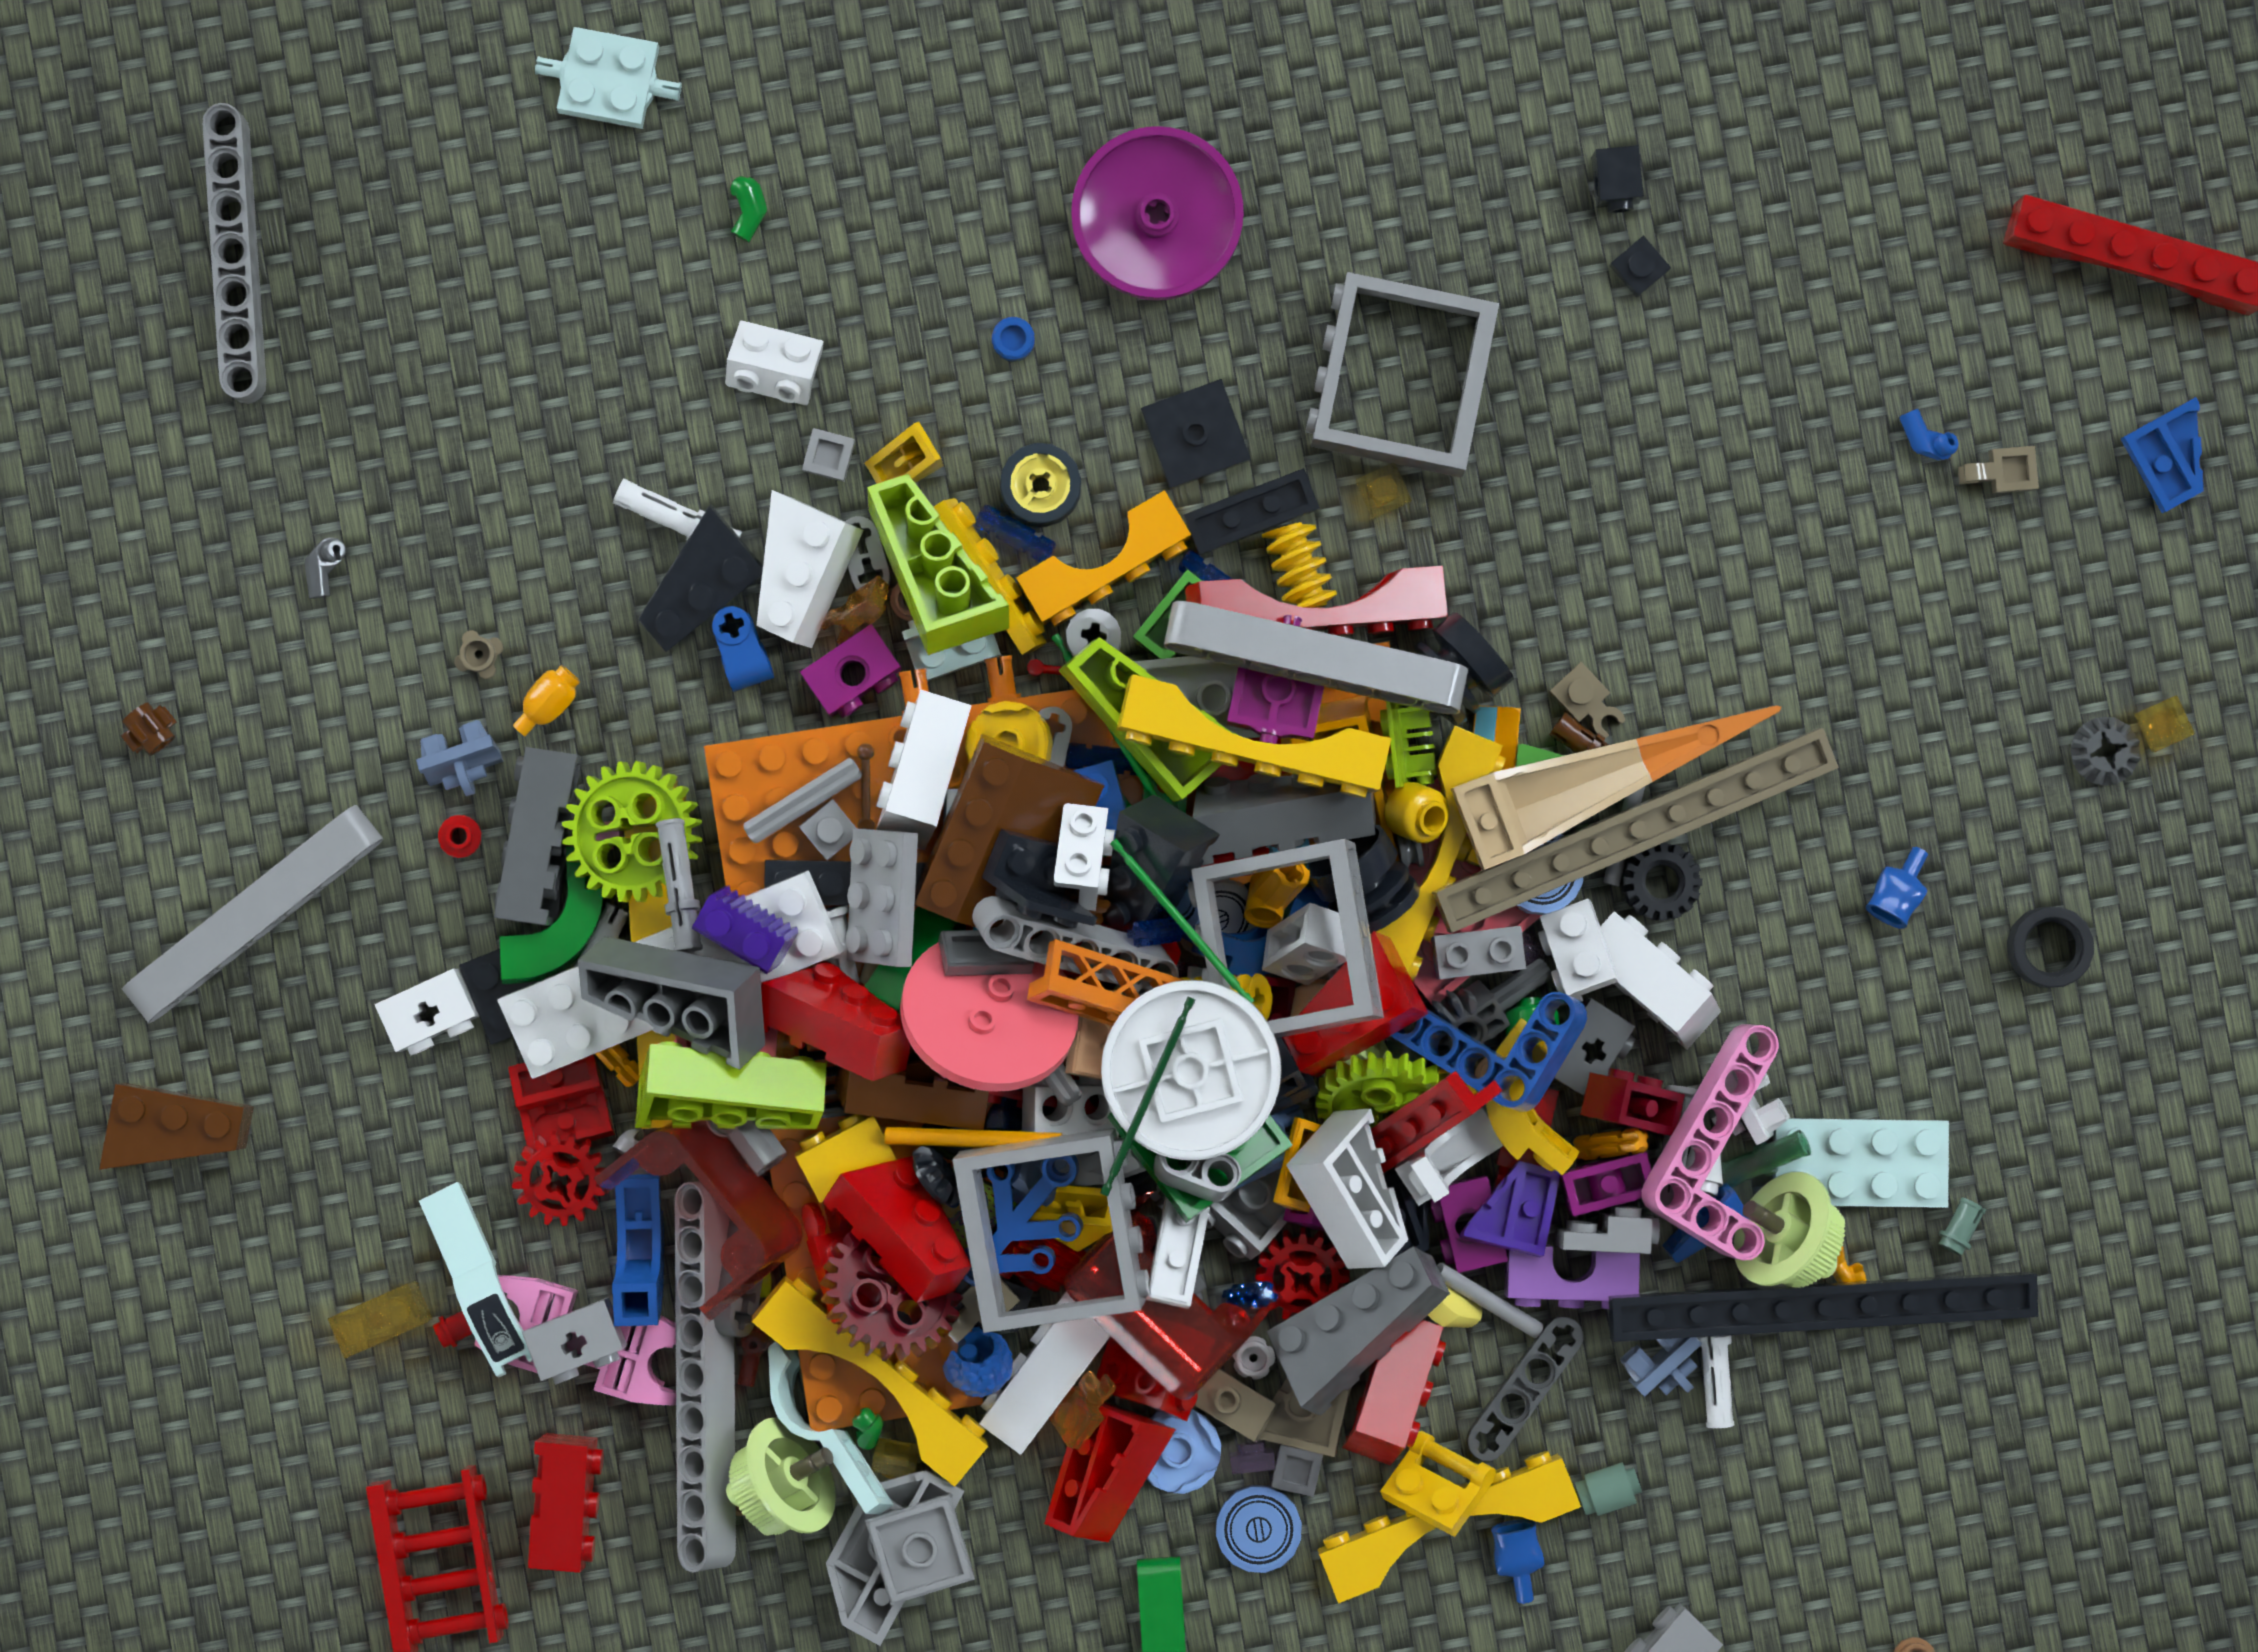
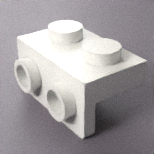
[725,320,823,405]
[1054,803,1115,911]
[1538,899,1618,1002]

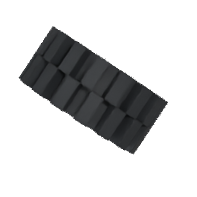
[1621,843,1702,921]

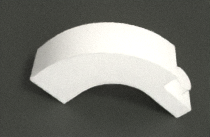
[1395,1107,1503,1206]

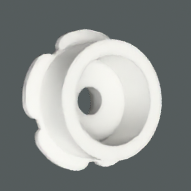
[1232,1336,1275,1379]

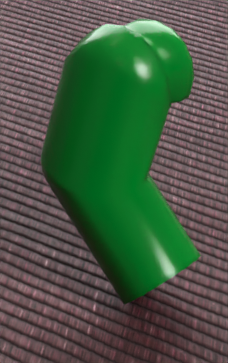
[852,1407,884,1450]

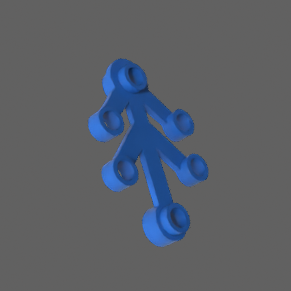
[960,1155,1083,1286]

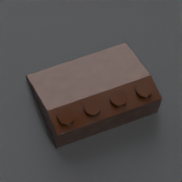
[914,734,1105,939]

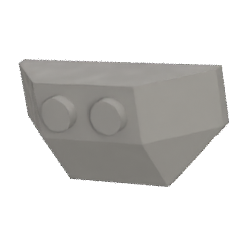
[826,1470,965,1646]

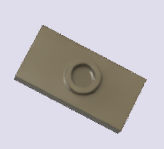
[1195,1363,1278,1442]

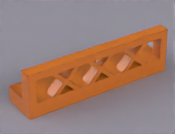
[1027,939,1185,1026]

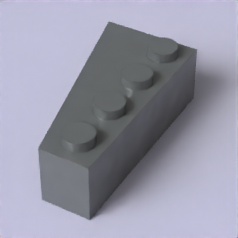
[494,747,582,926]
[1193,774,1376,865]
[578,937,765,1070]
[1266,1246,1450,1416]

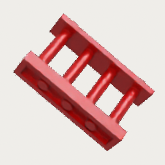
[366,1465,509,1652]

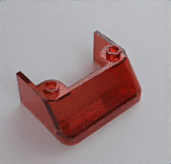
[594,1120,803,1322]
[1064,1192,1273,1400]

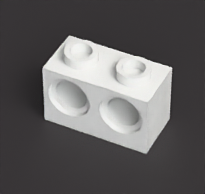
[1262,903,1347,985]
[1022,1076,1119,1138]

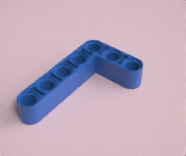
[1391,992,1587,1112]

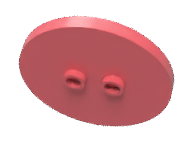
[900,942,1079,1092]

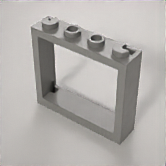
[1305,272,1499,478]
[1188,839,1384,1038]
[952,1128,1150,1333]

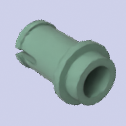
[1938,1197,1987,1256]

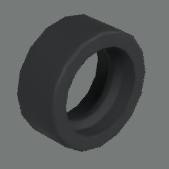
[2007,906,2094,988]

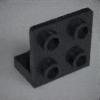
[982,828,1098,928]

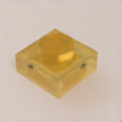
[1355,463,1412,520]
[2134,695,2195,753]
[872,1437,919,1479]

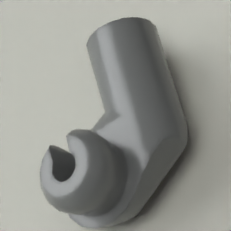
[304,537,346,599]

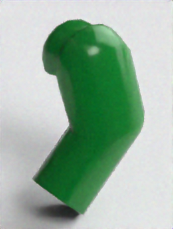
[730,176,767,243]

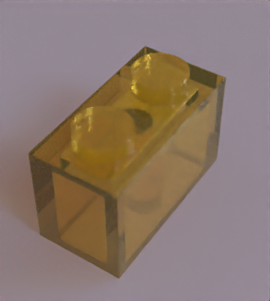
[328,1280,433,1358]

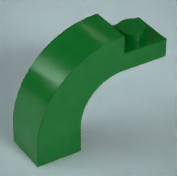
[499,847,604,984]

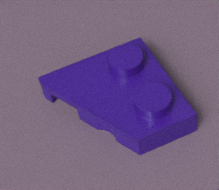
[1460,1161,1560,1257]

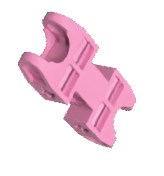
[474,1275,676,1406]

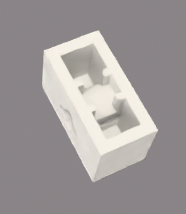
[374,968,479,1056]

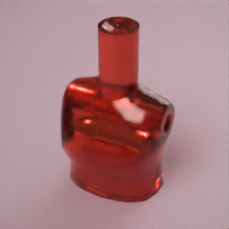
[737,1306,776,1387]

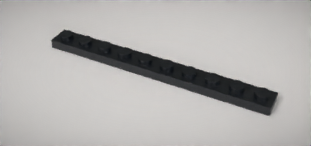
[1609,1272,2038,1342]

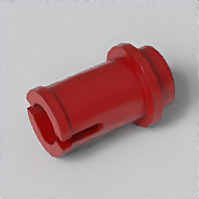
[433,1311,473,1348]

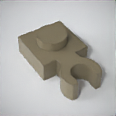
[1549,662,1625,739]

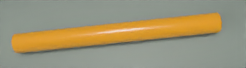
[885,1127,1063,1148]

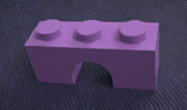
[1504,1244,1640,1309]

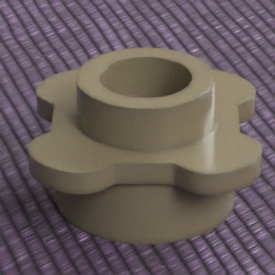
[455,630,504,679]

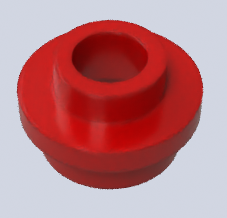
[438,815,482,858]

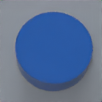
[992,317,1035,362]

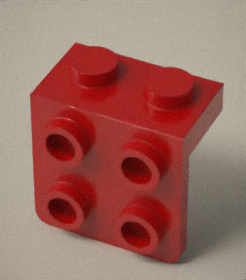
[1094,1311,1215,1422]

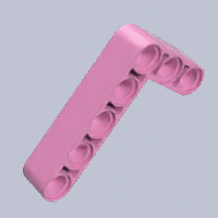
[1641,1024,1779,1261]

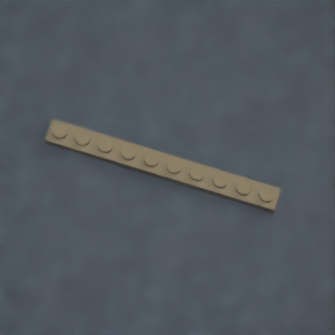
[1432,728,1839,933]

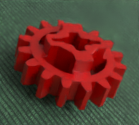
[512,1130,607,1226]
[1255,1227,1350,1320]

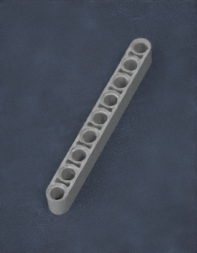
[675,1180,736,1573]

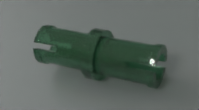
[1721,1130,1811,1188]

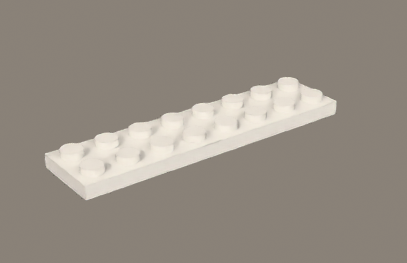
[497,870,844,1079]

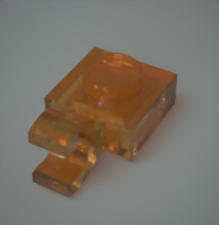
[821,575,890,645]
[1048,1371,1116,1449]

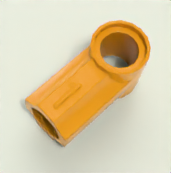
[1244,864,1310,928]

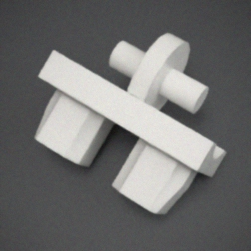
[1712,1071,1790,1145]

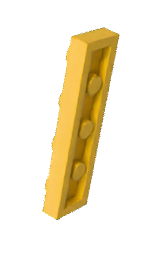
[934,498,1047,655]

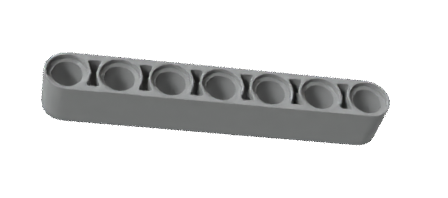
[202,103,266,404]
[1164,601,1468,715]
[122,805,383,1023]

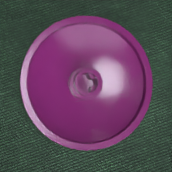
[1071,126,1244,300]

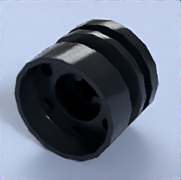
[1415,612,1514,727]
[1306,825,1420,934]

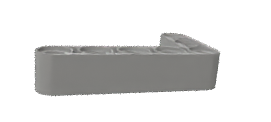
[972,896,1179,996]

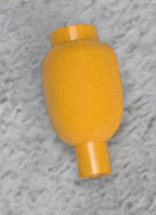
[513,665,580,737]

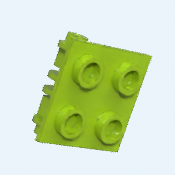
[1380,701,1438,788]

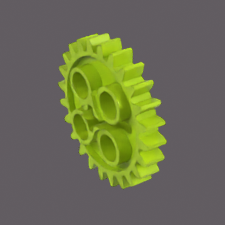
[562,761,702,902]
[1316,1051,1450,1128]

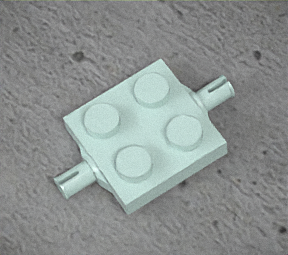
[535,27,682,129]

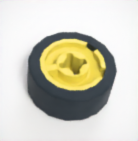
[1000,443,1081,527]

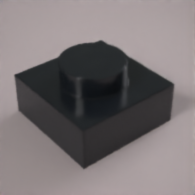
[1609,235,1671,298]

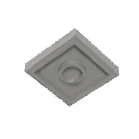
[865,1493,975,1605]

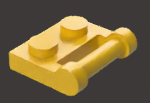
[1380,1431,1496,1537]

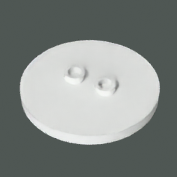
[1101,980,1281,1160]

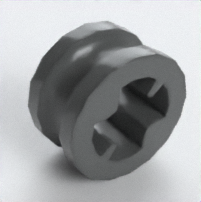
[1395,834,1424,868]

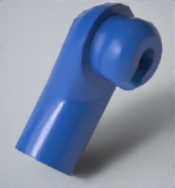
[1899,409,1959,460]

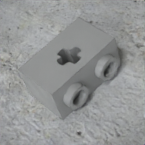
[1431,926,1526,979]
[522,1297,628,1385]

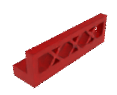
[1370,1071,1503,1173]

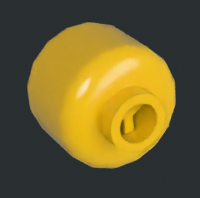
[1384,782,1449,843]

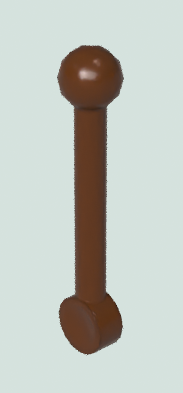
[857,743,875,829]

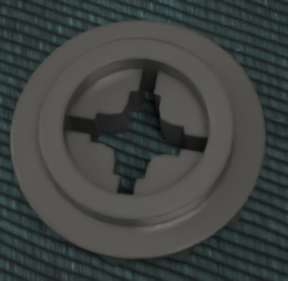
[2071,717,2141,785]

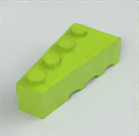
[867,474,1009,655]
[1059,637,1237,802]
[635,1041,826,1129]

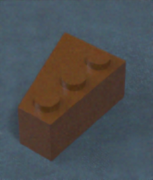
[834,1045,989,1130]
[99,1083,254,1170]

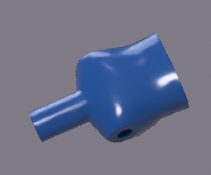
[1866,847,1928,929]
[1491,1519,1544,1604]

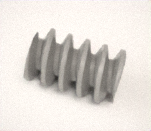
[1066,609,1121,657]

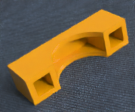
[1016,490,1191,627]

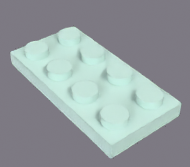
[1773,1118,1949,1207]

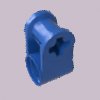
[712,606,774,692]

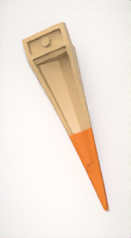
[1451,705,1782,870]

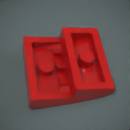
[508,1054,615,1150]

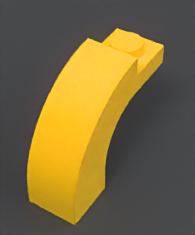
[1486,1018,1580,1176]

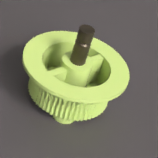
[1734,1172,1845,1288]
[726,1417,836,1536]

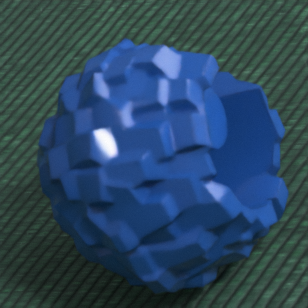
[942,1327,1013,1398]

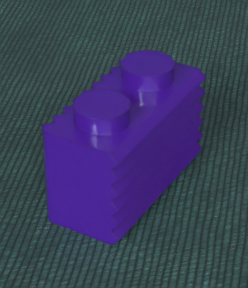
[692,885,798,974]

